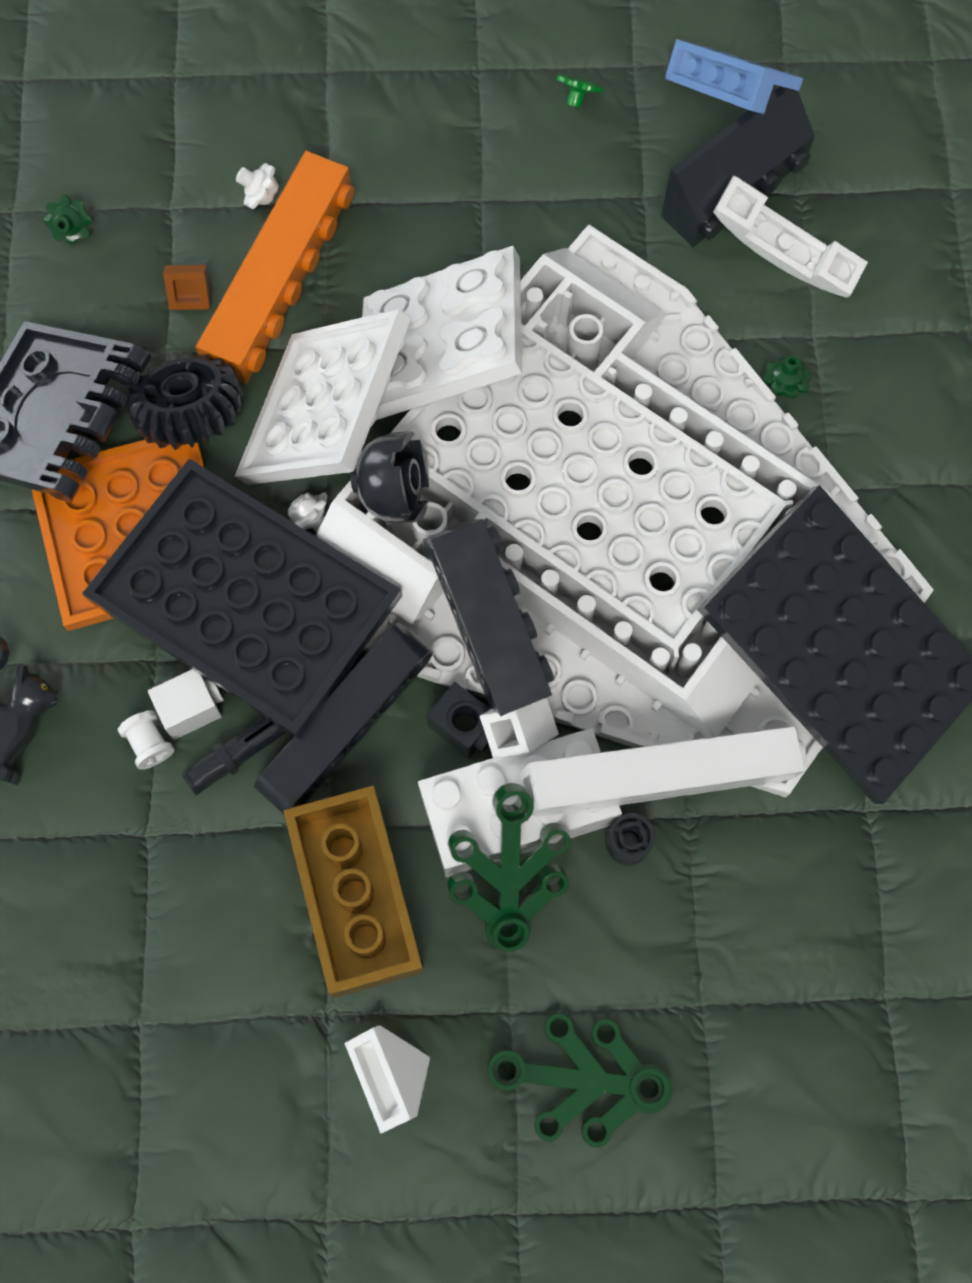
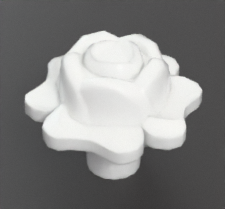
[236,163,279,209]
[288,492,328,533]

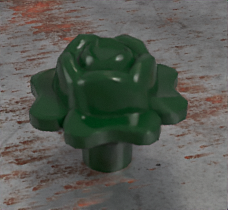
[43,194,93,245]
[762,355,813,398]

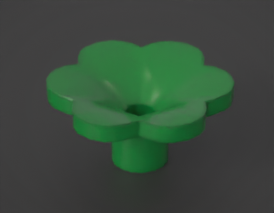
[556,74,604,108]

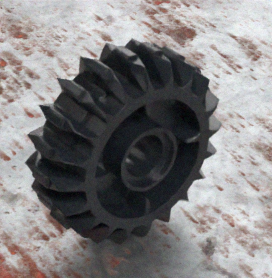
[127,353,243,450]

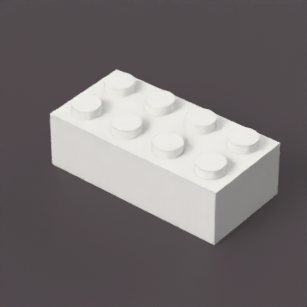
[418,728,622,877]

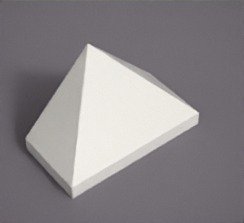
[345,1025,430,1133]

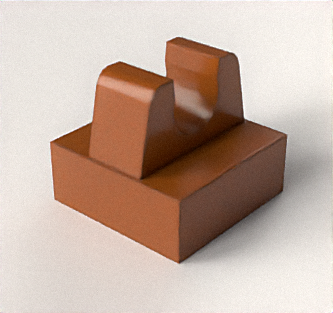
[163,265,212,310]

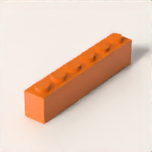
[196,151,354,385]

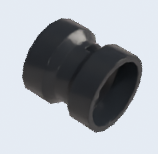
[605,813,655,866]

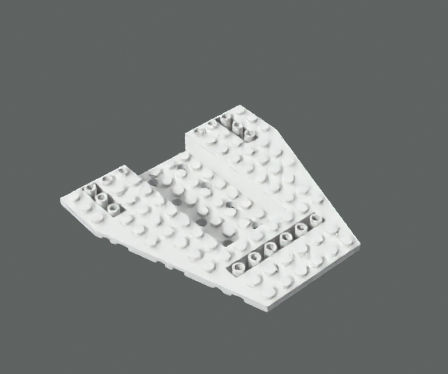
[316,224,933,798]

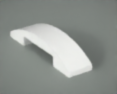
[713,176,868,298]

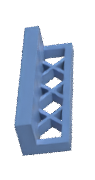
[665,39,803,114]

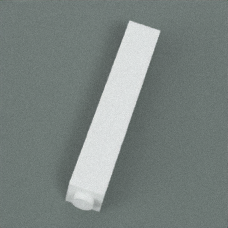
[519,726,806,818]

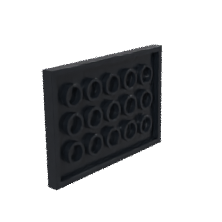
[82,459,403,739]
[697,485,972,804]

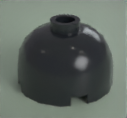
[350,431,429,523]

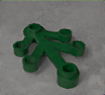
[447,783,571,952]
[488,1013,673,1147]

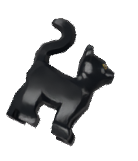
[0,636,59,786]

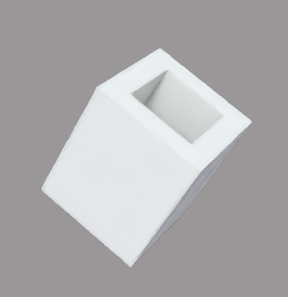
[147,669,224,740]
[480,698,559,758]

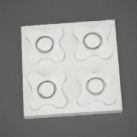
[362,245,522,420]
[234,309,411,485]

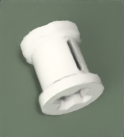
[118,710,174,770]

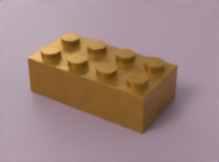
[283,785,424,999]

